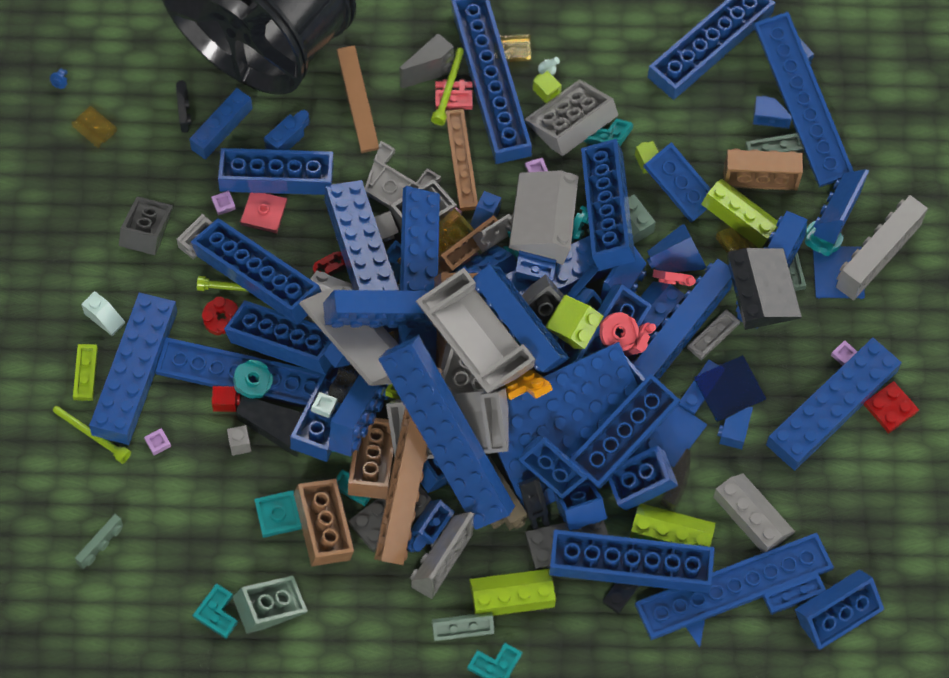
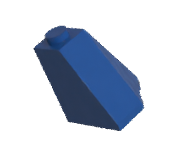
[647,224,707,272]

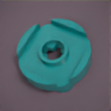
[571,206,589,243]
[805,221,844,256]
[233,360,273,399]

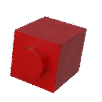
[212,386,241,412]

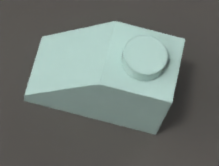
[81,291,125,336]

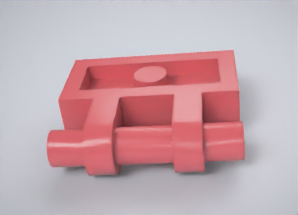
[436,79,472,110]
[653,270,696,286]
[624,323,656,357]

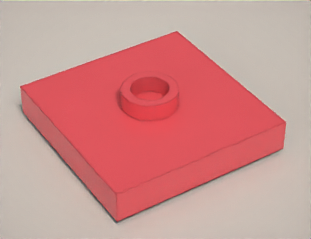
[241,193,287,233]

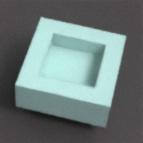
[311,392,338,418]

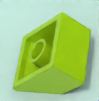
[546,295,604,349]

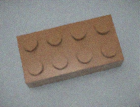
[724,149,803,190]
[348,418,394,499]
[294,479,354,567]

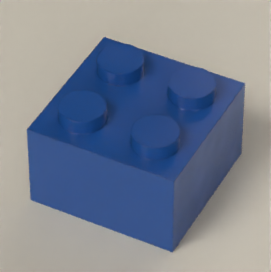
[554,481,607,531]

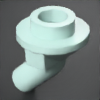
[538,57,560,76]

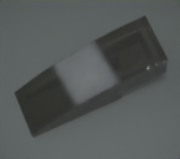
[328,364,359,404]
[661,448,691,512]

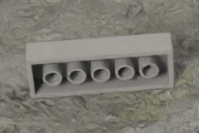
[836,195,928,301]

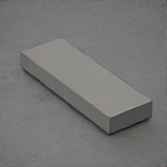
[687,309,740,360]

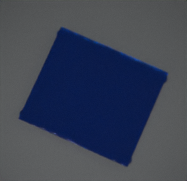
[694,355,766,422]

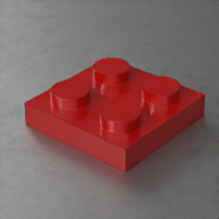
[864,381,919,434]

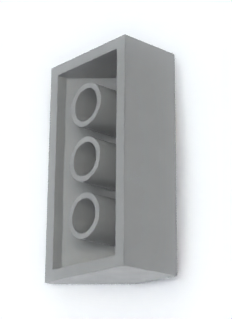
[713,474,795,553]

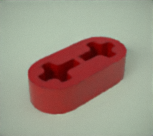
[313,252,345,276]

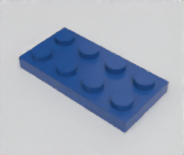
[643,142,711,223]

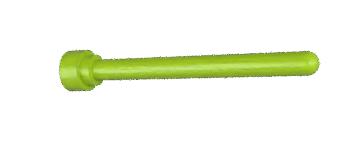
[431,48,464,125]
[197,276,248,292]
[53,406,131,464]

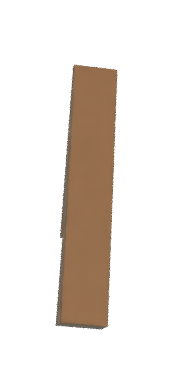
[337,45,379,153]
[438,215,498,274]

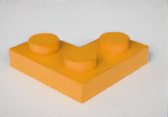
[500,369,553,400]

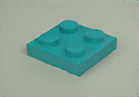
[254,490,302,538]

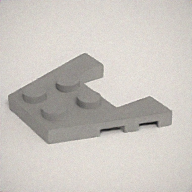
[365,141,441,208]

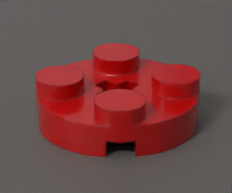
[202,297,239,335]

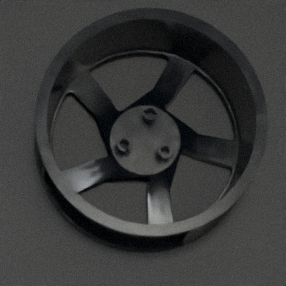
[162,0,356,95]

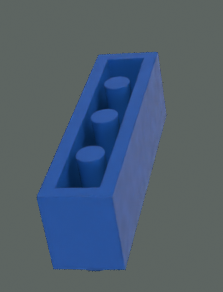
[189,88,253,160]

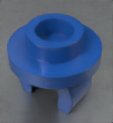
[50,68,68,89]

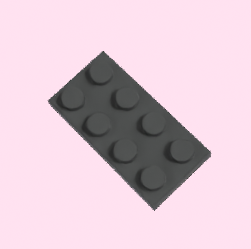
[348,485,433,552]
[525,520,608,570]

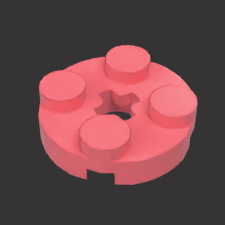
[599,312,639,351]

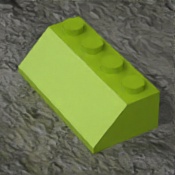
[701,179,778,248]
[630,504,716,547]
[470,568,556,616]

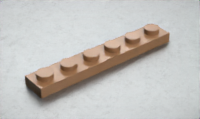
[445,109,478,211]

